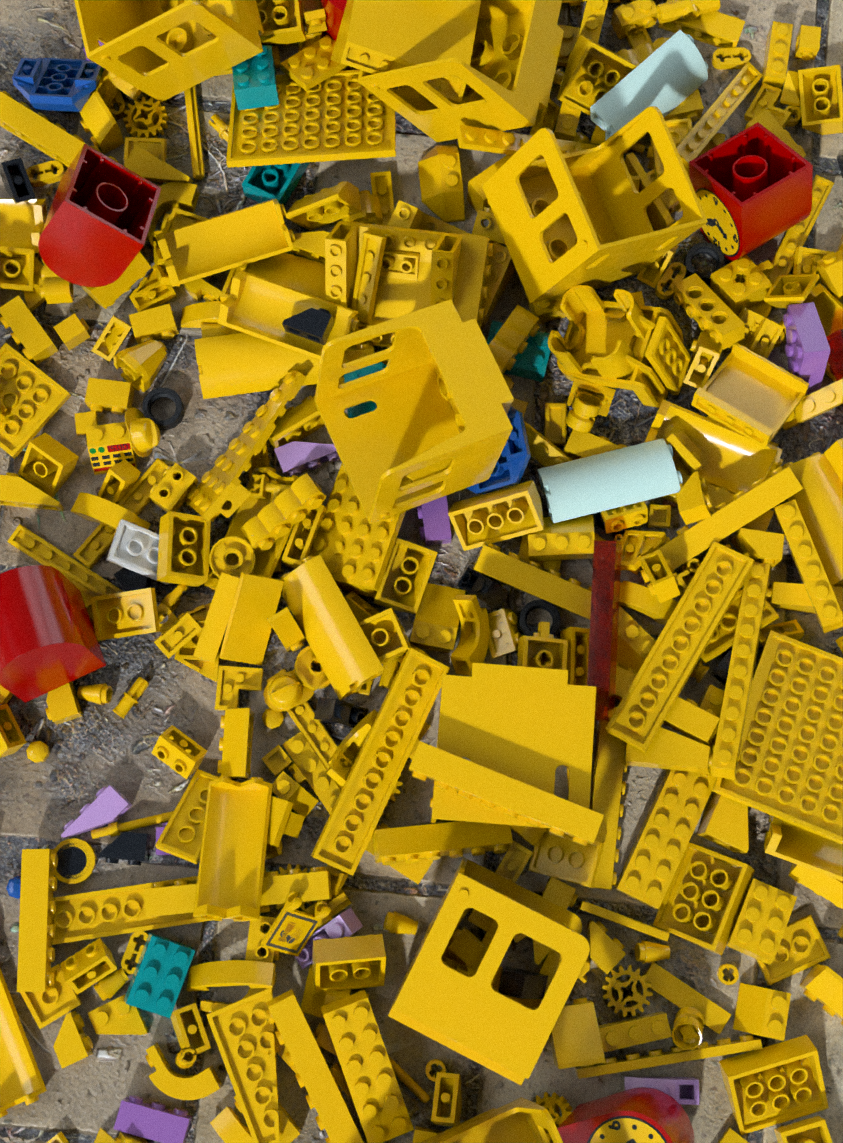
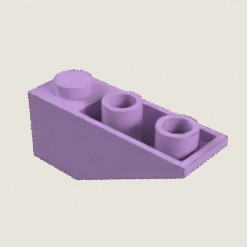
[274,441,340,477]
[61,785,132,838]
[294,907,363,969]
[624,1076,699,1105]

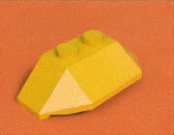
[418,144,465,223]

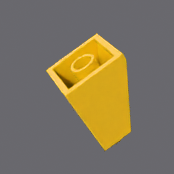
[696,793,749,854]
[550,997,605,1069]

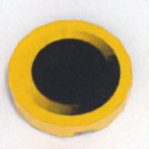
[54,838,96,884]

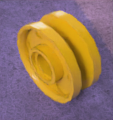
[209,536,255,579]

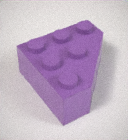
[783,302,831,394]

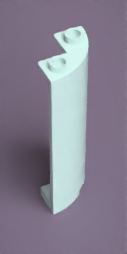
[590,30,708,140]
[537,438,683,523]

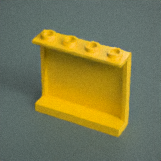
[691,342,809,448]

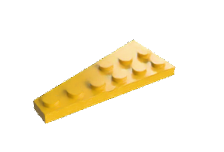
[206,988,281,1143]

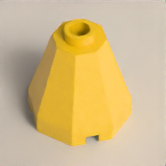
[113,340,167,392]

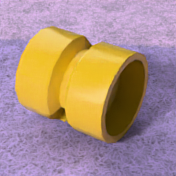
[565,392,602,433]
[672,1007,705,1050]

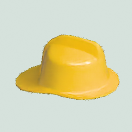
[125,407,161,457]
[263,670,315,712]

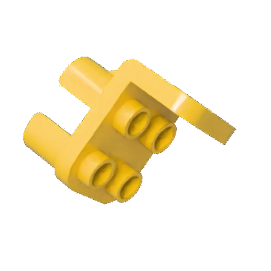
[548,285,683,408]

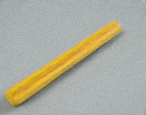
[184,85,205,180]

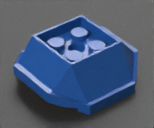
[12,58,104,112]
[467,406,531,495]

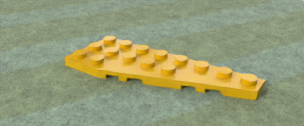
[185,370,307,522]

